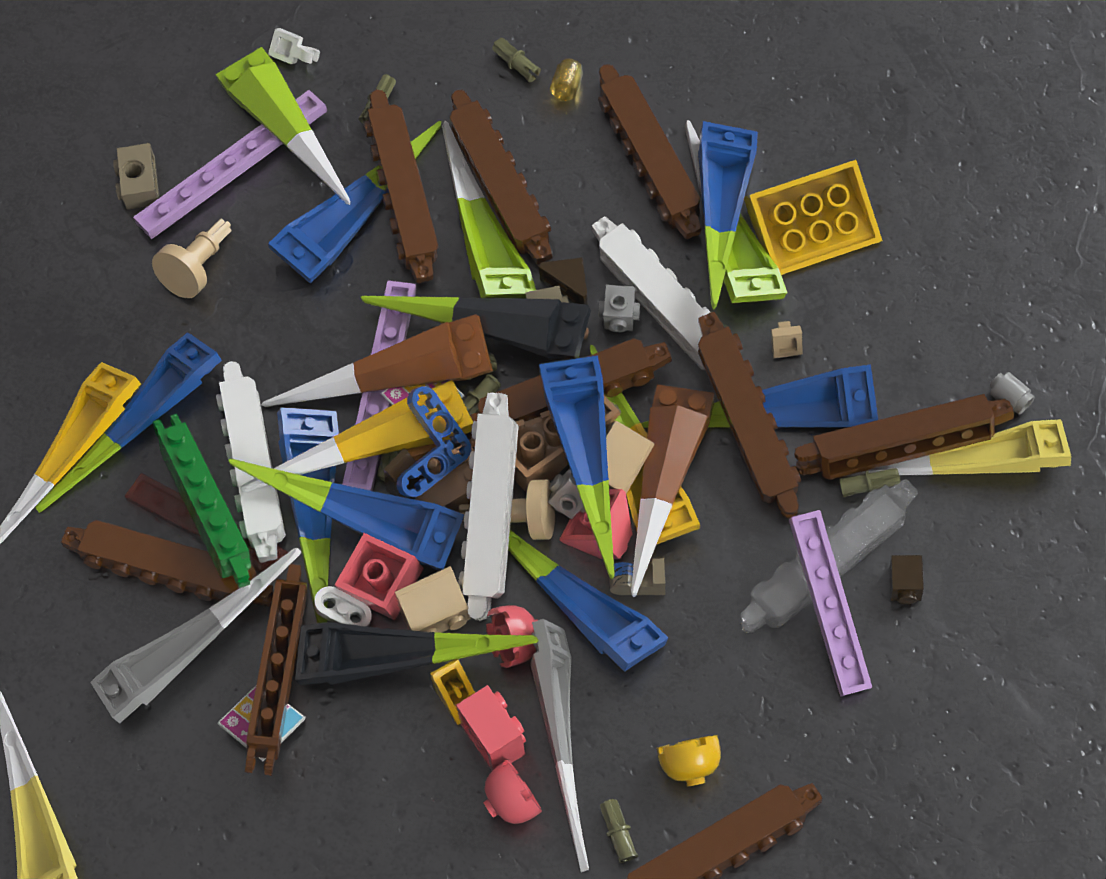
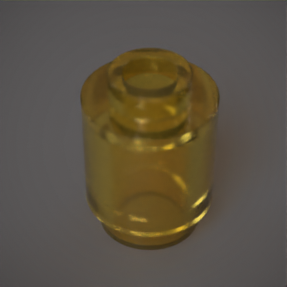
[550,59,583,101]

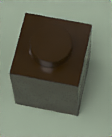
[889,555,924,604]

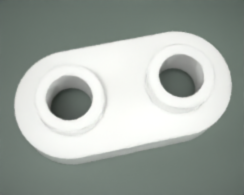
[314,586,372,627]

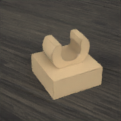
[771,321,803,358]

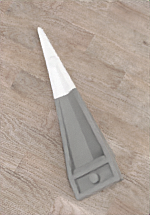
[90,548,301,723]
[530,619,589,872]

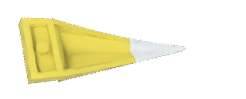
[843,419,1071,477]
[0,692,77,879]

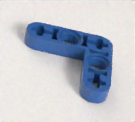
[397,386,472,498]

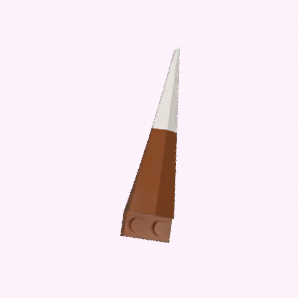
[261,315,493,407]
[631,384,715,598]

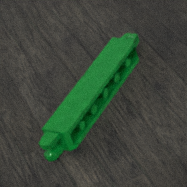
[153,414,251,589]

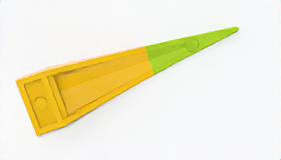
[590,345,700,545]

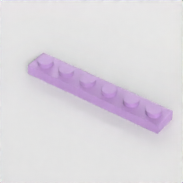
[789,510,872,697]

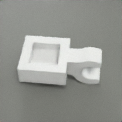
[268,28,320,64]

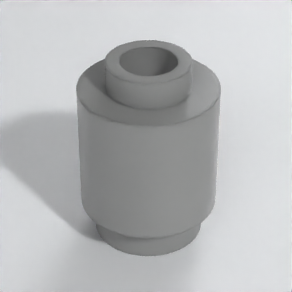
[990,372,1035,415]

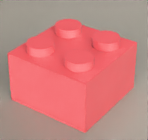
[335,533,424,620]
[456,685,526,771]

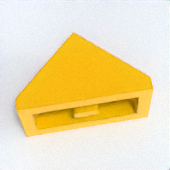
[430,659,475,725]

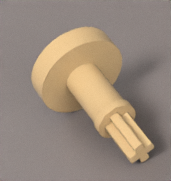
[152,218,232,298]
[459,480,555,540]

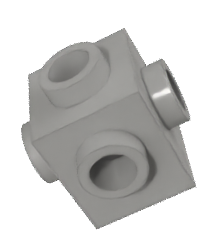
[598,285,640,332]
[548,469,585,519]

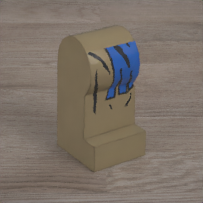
[609,558,666,595]

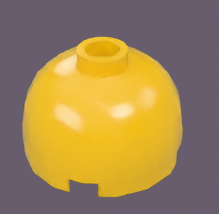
[657,735,721,787]

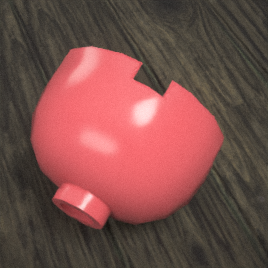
[486,605,538,668]
[483,759,542,824]

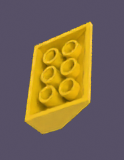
[744,160,883,275]

